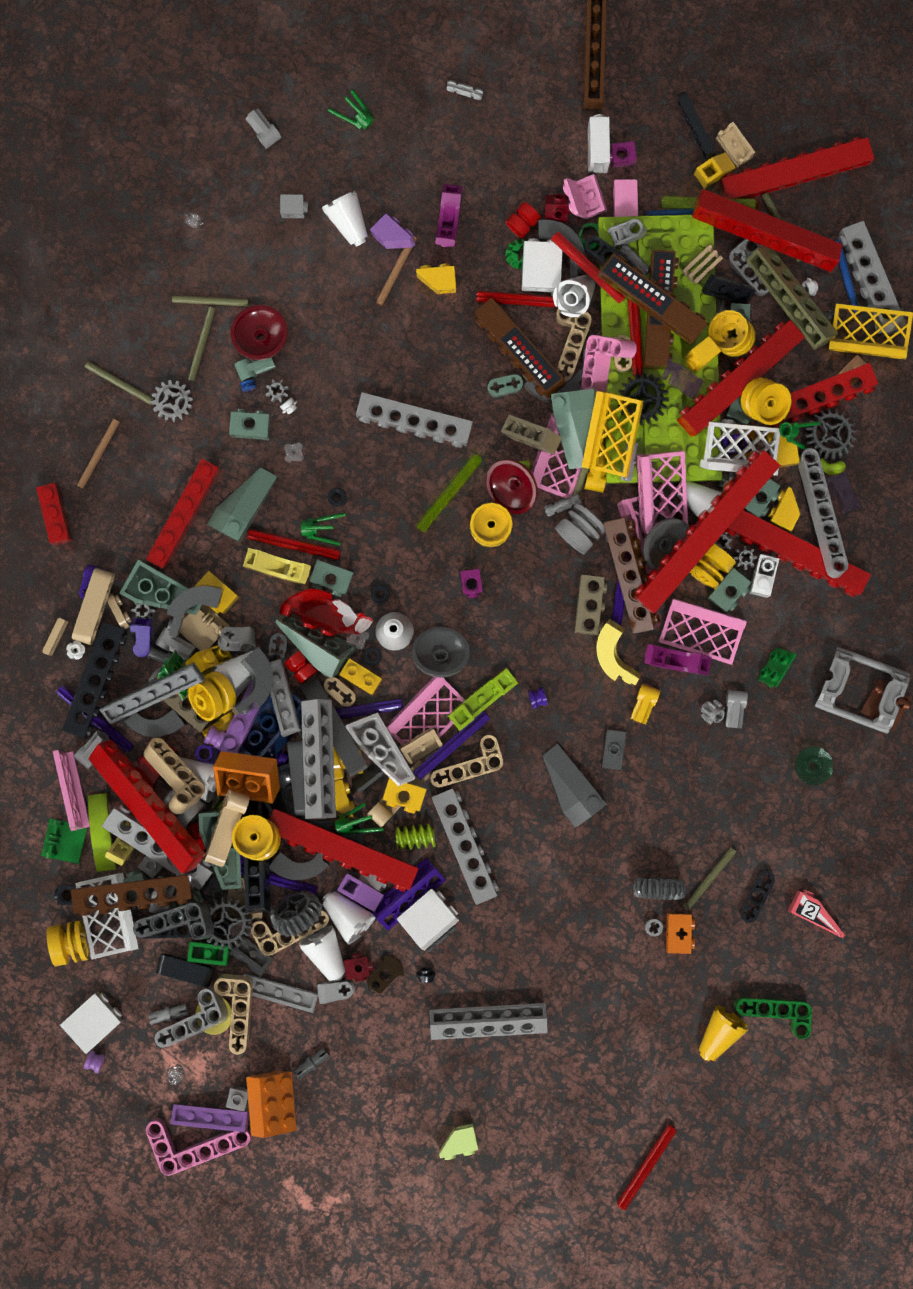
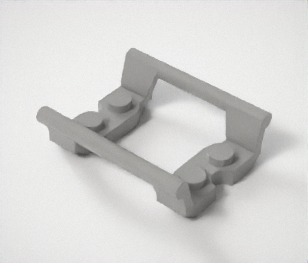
[815,646,910,734]

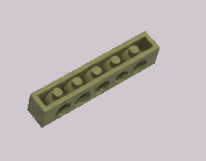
[746,246,838,350]

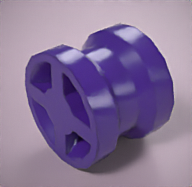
[528,687,548,709]

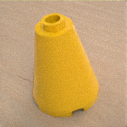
[699,1006,749,1061]

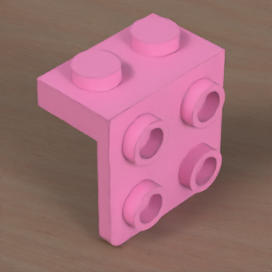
[563,174,607,219]

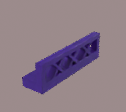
[369,858,446,931]

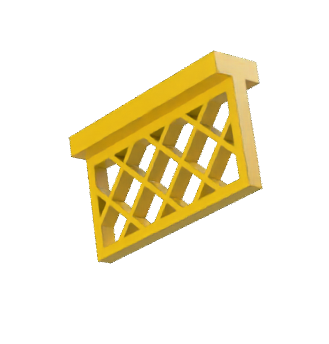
[829,304,913,360]
[582,391,644,477]

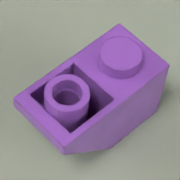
[370,214,415,249]
[337,874,384,912]

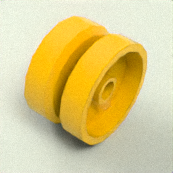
[741,377,791,425]
[470,503,512,548]
[188,671,236,721]
[231,815,281,861]

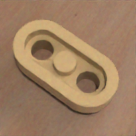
[107,593,132,629]

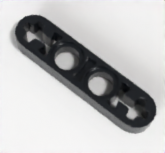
[675,91,716,161]

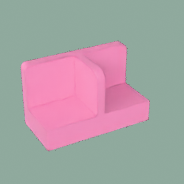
[613,179,638,217]

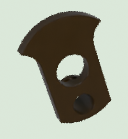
[366,956,404,994]

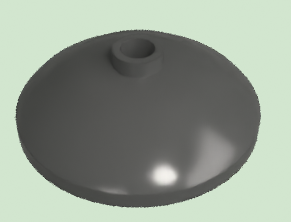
[643,518,690,570]
[412,627,470,678]

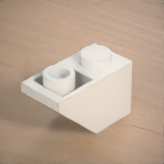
[749,554,779,598]

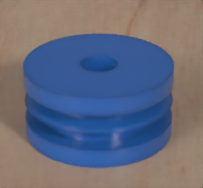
[240,379,257,392]

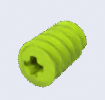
[395,823,436,851]

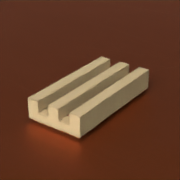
[682,245,723,285]
[42,618,68,656]

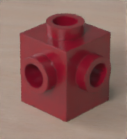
[544,193,572,222]
[344,953,373,982]

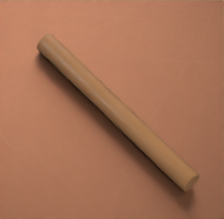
[376,236,417,305]
[77,419,120,489]

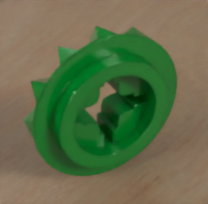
[505,239,526,270]

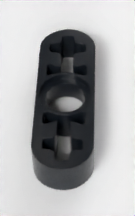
[739,870,775,923]

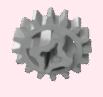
[151,380,193,422]

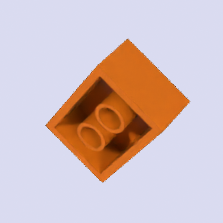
[213,751,280,803]
[246,1070,297,1138]

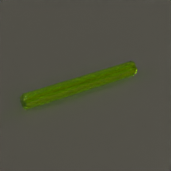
[662,196,756,209]
[417,454,482,532]

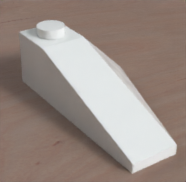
[345,713,415,786]

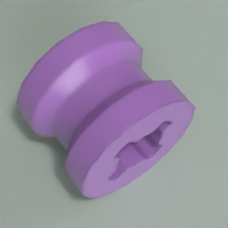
[204,725,226,749]
[84,1050,106,1074]

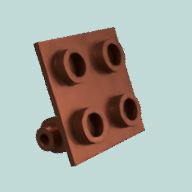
[860,679,912,731]

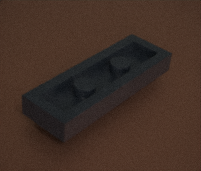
[701,274,756,304]

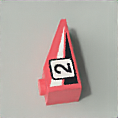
[788,889,845,938]

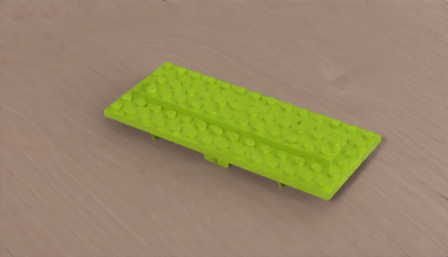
[598,215,722,484]

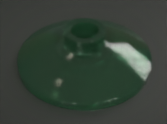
[795,747,833,785]

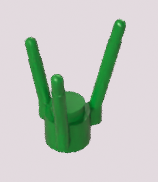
[328,90,375,130]
[779,421,820,450]
[301,513,347,546]
[334,803,384,836]

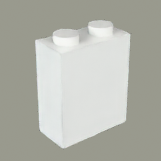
[588,114,610,173]
[522,239,562,292]
[397,889,459,951]
[60,992,123,1054]

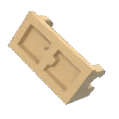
[715,122,755,169]
[399,727,443,765]

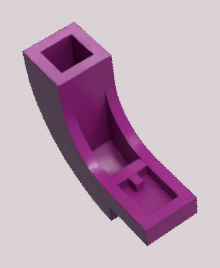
[435,184,463,247]
[644,644,712,676]

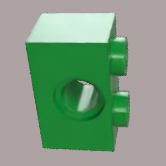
[187,940,230,966]

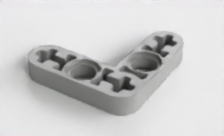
[728,239,769,296]

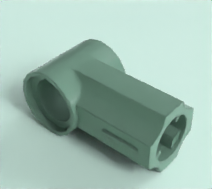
[235,357,276,382]

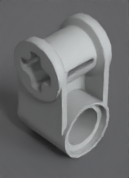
[607,219,647,249]
[218,627,256,652]
[316,979,355,1004]

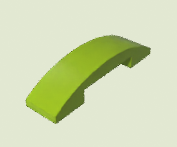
[448,668,518,731]
[88,793,117,872]

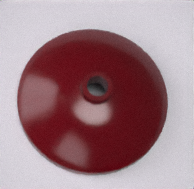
[230,305,288,360]
[486,459,538,514]

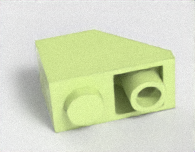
[439,1124,478,1160]

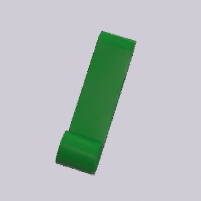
[734,996,812,1039]

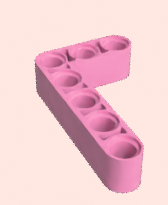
[580,335,637,393]
[146,1118,252,1176]

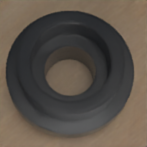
[327,487,347,507]
[371,585,390,604]
[363,647,382,666]
[416,967,436,983]

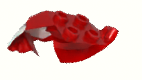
[279,589,373,636]

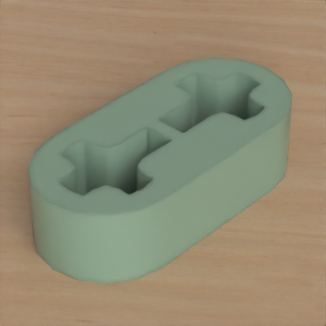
[487,374,523,397]

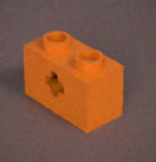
[666,913,695,954]

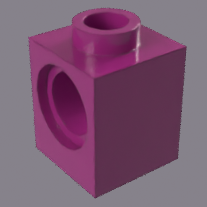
[610,141,637,168]
[460,569,483,598]

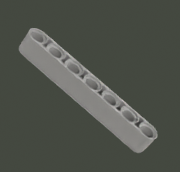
[798,448,848,578]

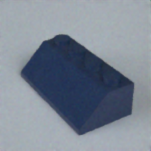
[240,692,302,759]

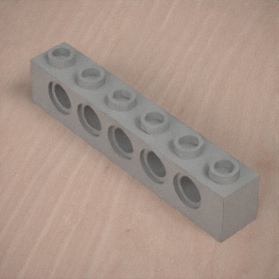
[838,220,907,338]
[356,392,473,448]
[301,699,336,819]
[431,788,499,905]
[102,802,214,890]
[429,1003,547,1040]

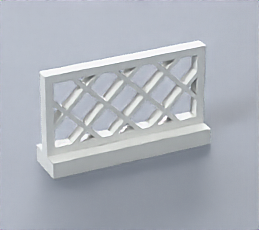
[700,422,780,475]
[75,873,139,959]

